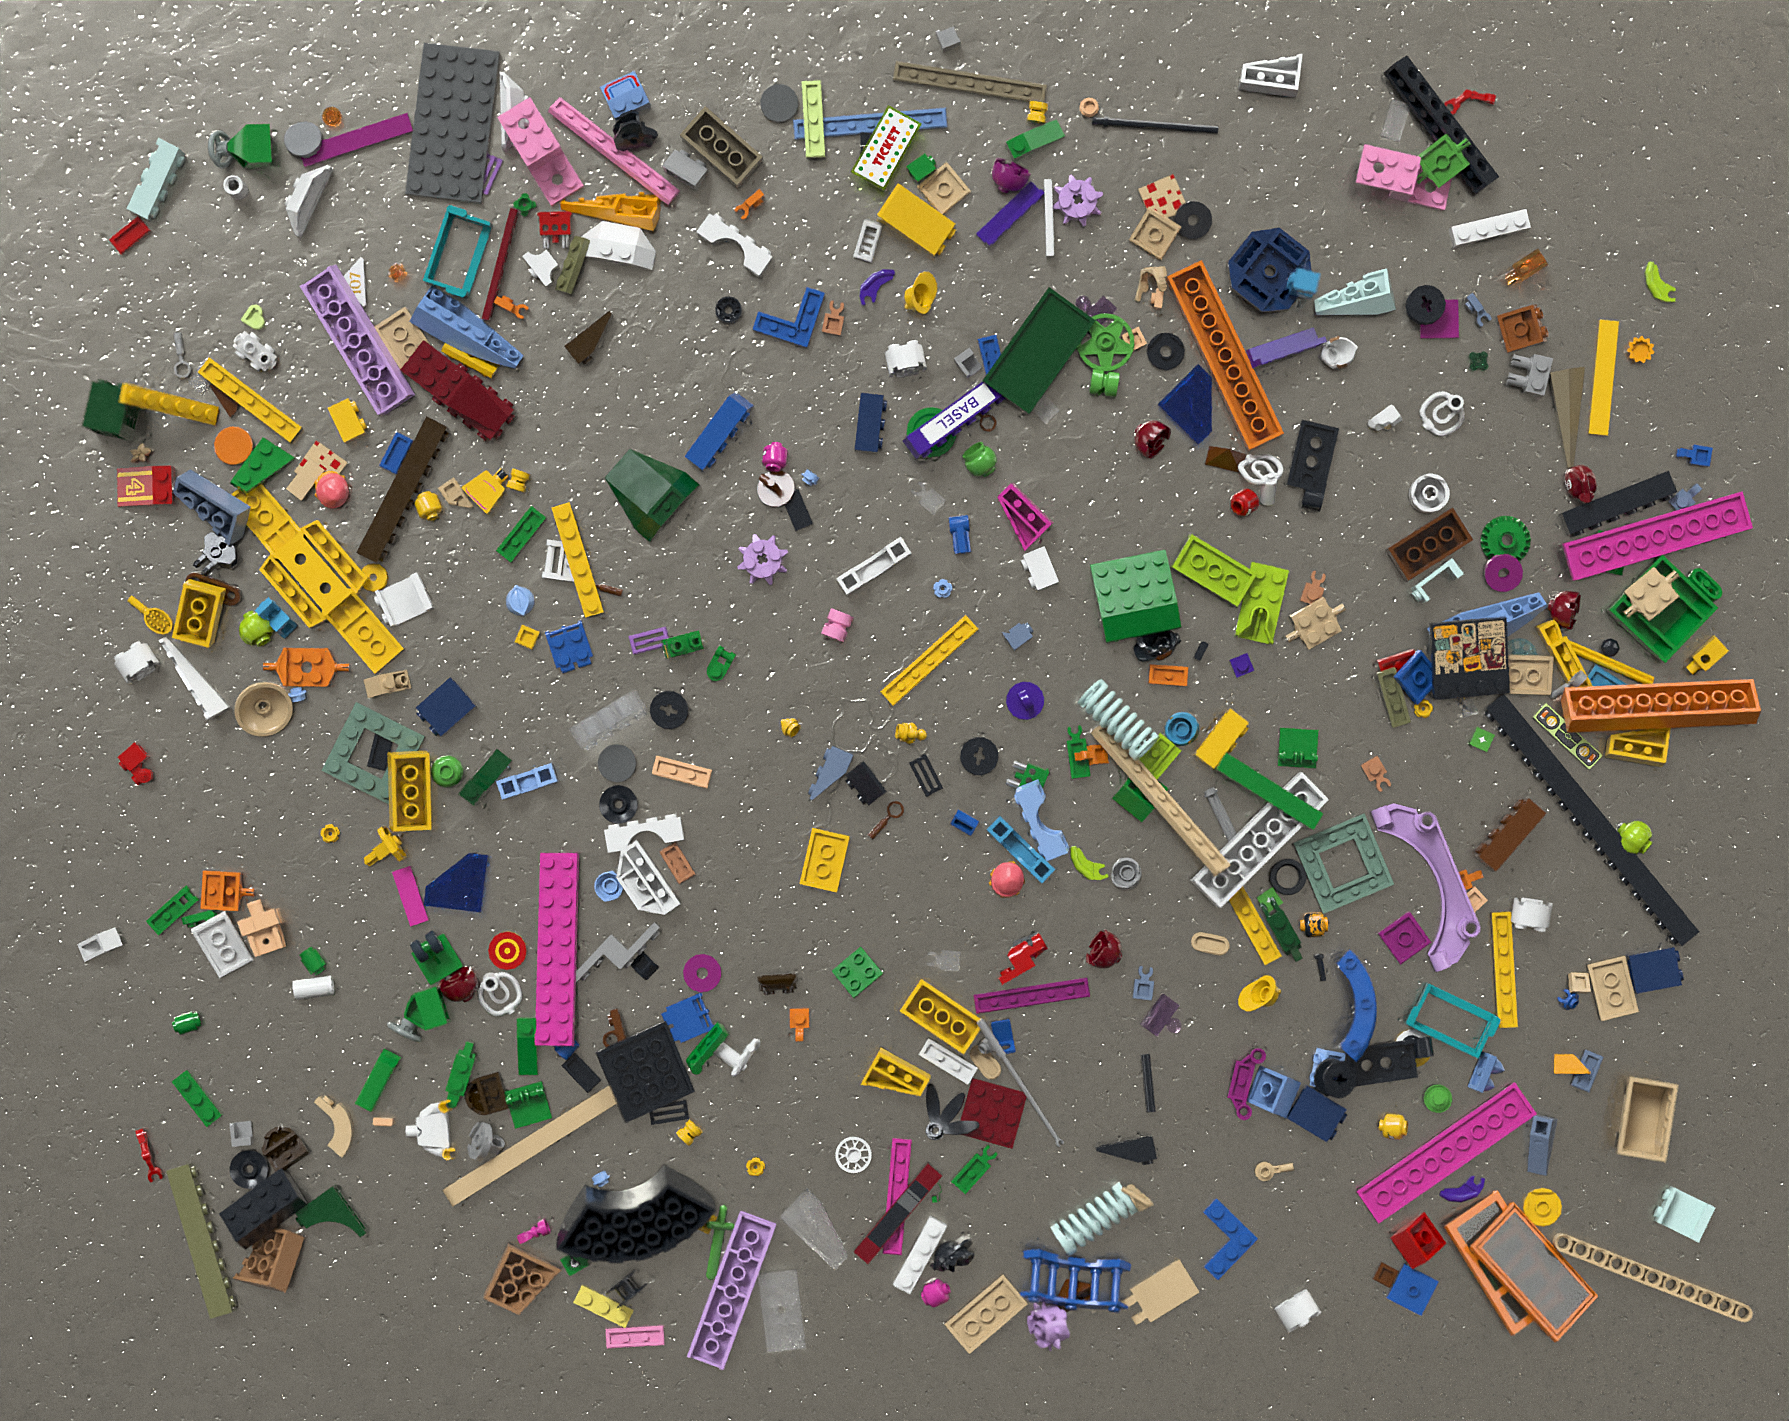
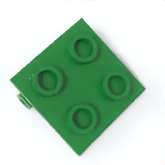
[1278,728,1319,768]
[832,947,883,998]
[505,1081,552,1129]

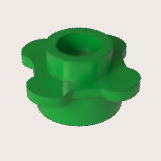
[513,193,536,216]

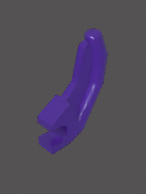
[860,269,895,306]
[1440,1175,1485,1203]

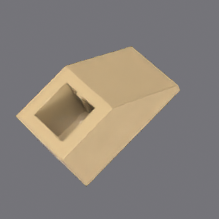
[364,670,411,698]

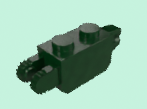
[1259,897,1303,962]

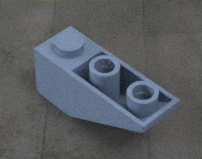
[808,746,853,800]
[1528,1115,1558,1176]

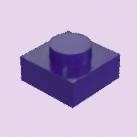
[1229,653,1255,678]

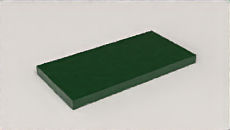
[982,287,1096,415]

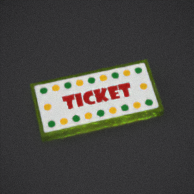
[851,105,922,191]

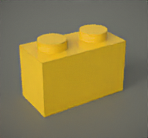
[328,398,368,444]

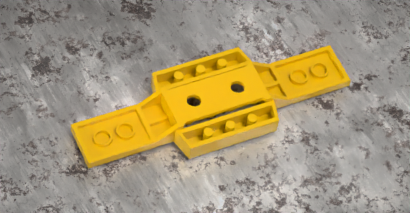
[231,484,404,674]

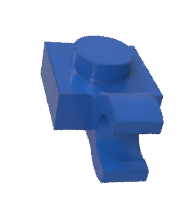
[1676,445,1713,467]

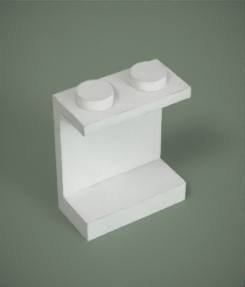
[374,572,434,627]

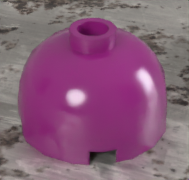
[992,158,1031,193]

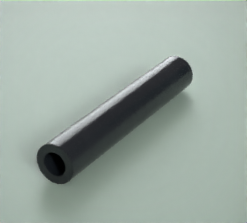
[1141,1054,1156,1112]

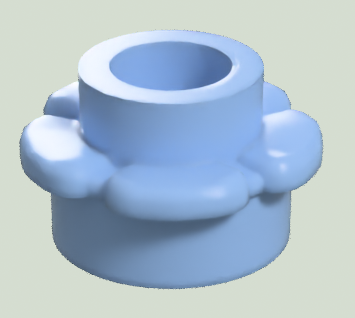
[802,469,819,486]
[933,579,952,598]
[289,687,306,702]
[592,1171,610,1187]

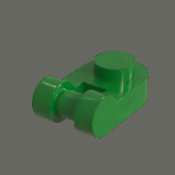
[706,645,736,681]
[181,910,218,928]

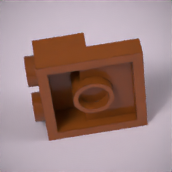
[1497,305,1549,352]

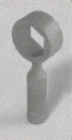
[174,332,192,379]
[1550,670,1587,699]

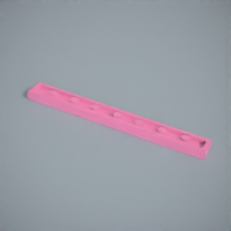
[548,98,680,205]

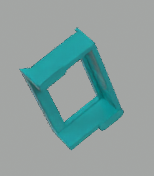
[423,205,493,297]
[1406,982,1501,1058]

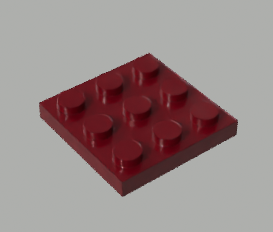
[960,1078,1027,1149]

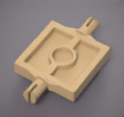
[1623,567,1679,621]
[1285,597,1346,649]

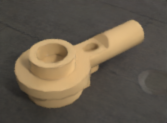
[1255,1162,1294,1181]

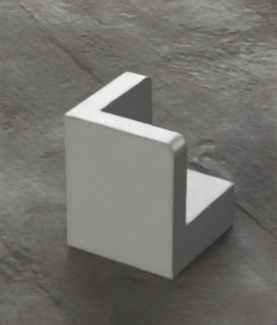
[936,27,961,52]
[954,347,982,379]
[230,1121,254,1147]

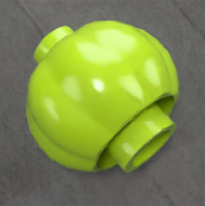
[239,611,274,647]
[1617,821,1653,855]

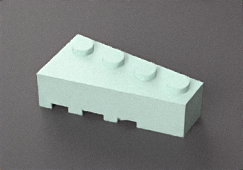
[127,138,185,221]

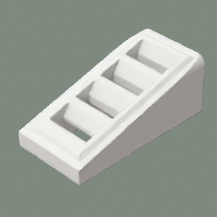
[853,219,884,262]

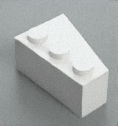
[1239,54,1302,97]

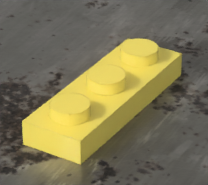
[573,1285,634,1328]

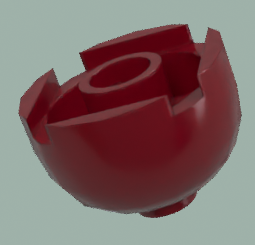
[1134,420,1171,459]
[1548,591,1581,630]
[1086,930,1122,969]
[438,966,478,1003]

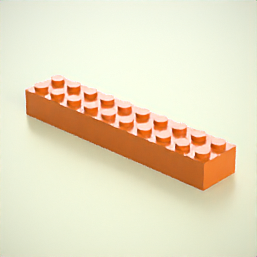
[1166,260,1284,451]
[1561,679,1761,733]

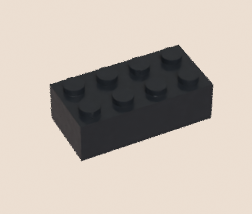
[219,1168,307,1250]

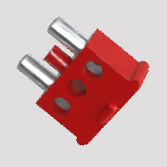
[537,211,573,249]

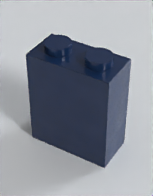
[416,677,477,737]
[1626,947,1684,994]
[1287,1084,1347,1142]

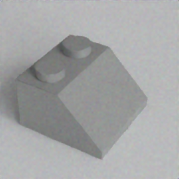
[662,149,709,191]

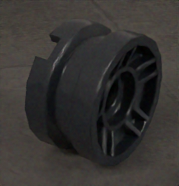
[715,296,742,325]

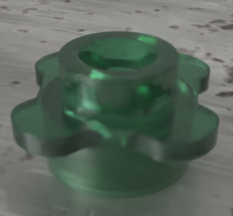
[1469,351,1489,371]

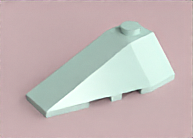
[1314,268,1396,315]

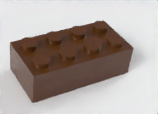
[1386,508,1473,582]
[1474,798,1547,872]

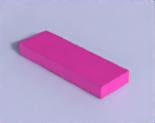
[392,866,429,927]

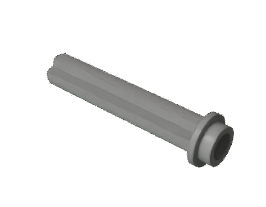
[1204,787,1237,842]

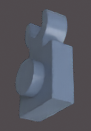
[1133,966,1154,1000]

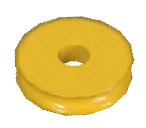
[362,563,388,592]

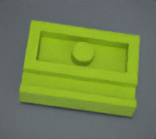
[1139,733,1181,780]

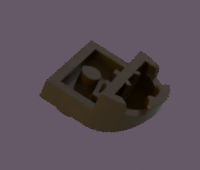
[465,1071,509,1115]
[262,1126,309,1172]

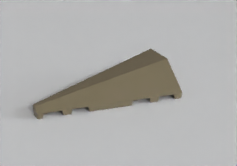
[1549,367,1585,468]

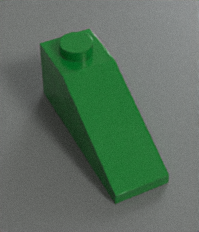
[1005,119,1065,162]
[517,1017,538,1075]

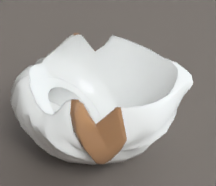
[1320,336,1358,369]

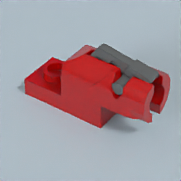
[998,933,1048,985]

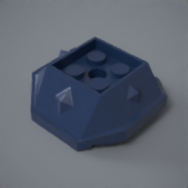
[1228,227,1312,312]

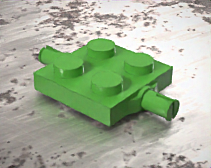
[1416,134,1471,188]

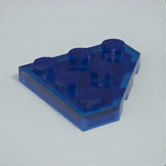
[1158,364,1212,445]
[423,853,488,913]

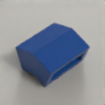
[950,810,979,836]

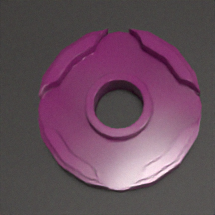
[1484,554,1523,592]
[683,954,721,992]

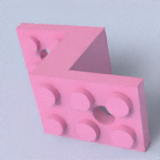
[497,97,584,206]
[1355,144,1452,211]

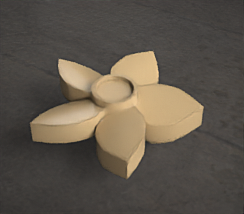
[130,443,152,463]

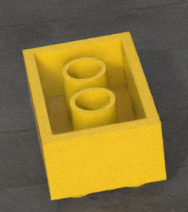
[172,579,226,648]
[1193,709,1249,769]

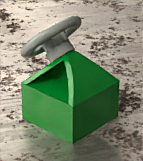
[208,124,272,169]
[387,986,451,1042]

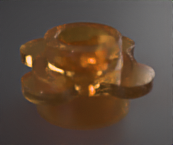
[387,263,406,280]

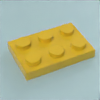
[799,828,850,893]

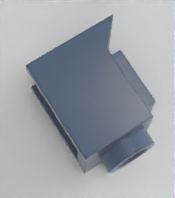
[1002,623,1034,650]

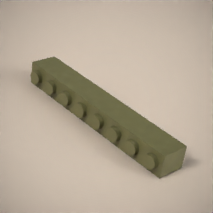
[166,1163,236,1319]

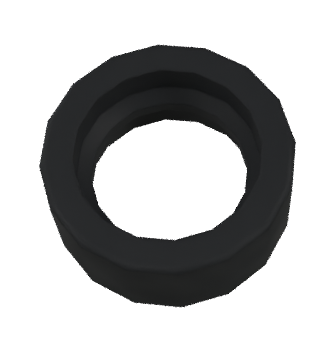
[1269,859,1306,895]

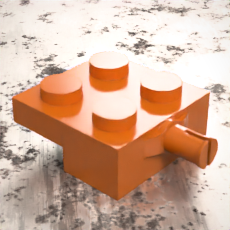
[201,871,254,911]

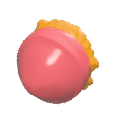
[314,471,349,508]
[989,861,1025,898]

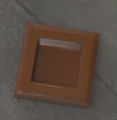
[1372,1262,1399,1288]

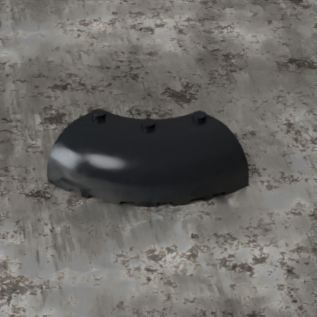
[556,1165,716,1264]

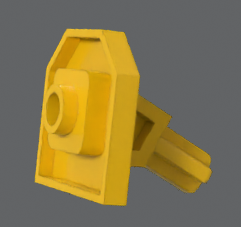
[364,826,408,867]

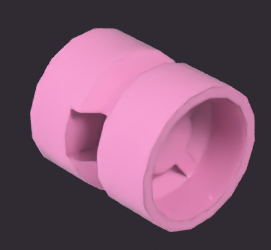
[821,608,854,642]

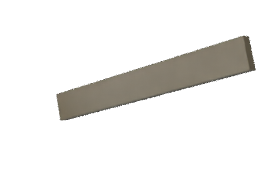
[893,61,1047,103]

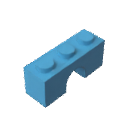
[1286,268,1320,300]

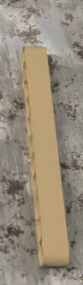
[442,1086,616,1207]
[1552,1233,1753,1322]

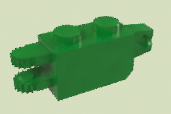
[445,1041,476,1109]

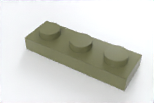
[555,236,590,294]
[1376,667,1411,728]

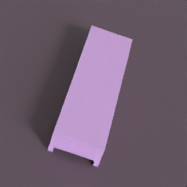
[300,264,415,415]
[687,1211,776,1370]

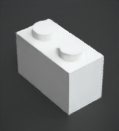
[1021,546,1059,591]

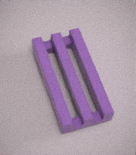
[483,153,503,195]
[629,627,669,655]

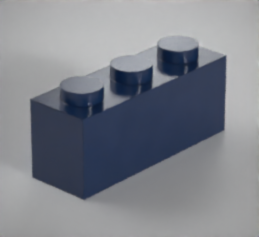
[855,393,887,454]

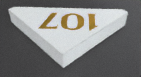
[344,257,366,307]

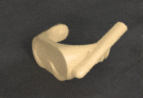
[1135,266,1167,302]
[1120,1184,1153,1211]

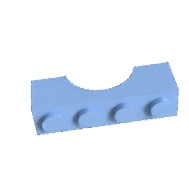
[1014,779,1070,861]

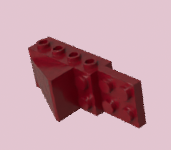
[400,340,516,441]

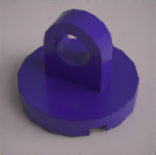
[1006,682,1044,720]

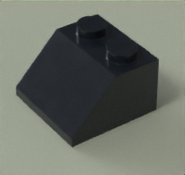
[845,761,887,805]

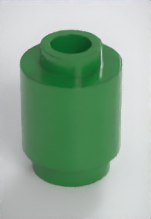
[299,946,326,976]
[172,1011,202,1035]

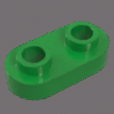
[1688,568,1722,602]

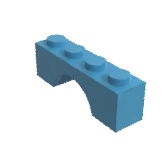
[986,816,1055,883]

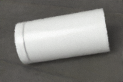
[223,175,248,200]
[293,976,334,1000]

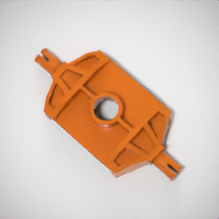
[263,648,349,687]

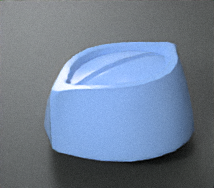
[506,585,535,617]
[594,871,623,902]

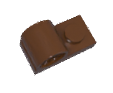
[603,1008,626,1047]

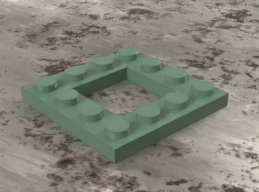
[321,702,425,804]
[1293,813,1394,914]

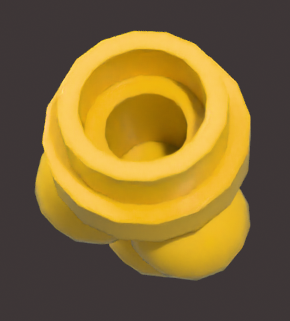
[895,723,927,744]

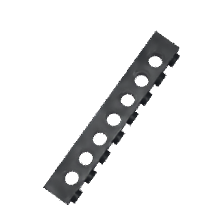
[1384,55,1499,194]

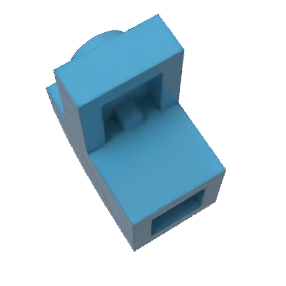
[255,597,298,639]

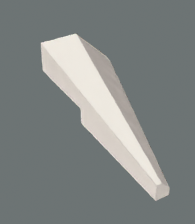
[159,637,231,720]

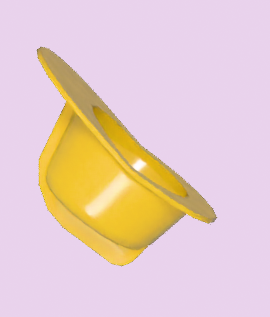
[904,271,937,314]
[1238,975,1282,1012]

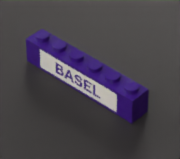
[903,382,1006,459]

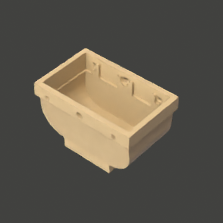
[1616,1077,1678,1162]

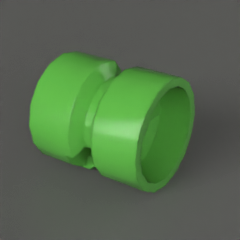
[1089,369,1120,398]

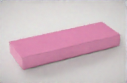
[605,1325,665,1349]

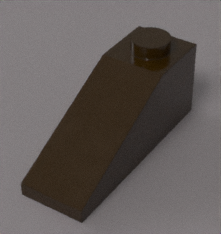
[564,311,613,366]

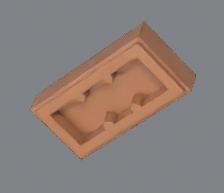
[659,842,696,884]

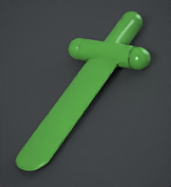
[706,1205,735,1280]

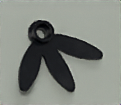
[926,1084,980,1140]

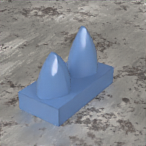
[1468,1051,1505,1093]

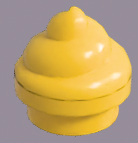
[781,718,800,737]

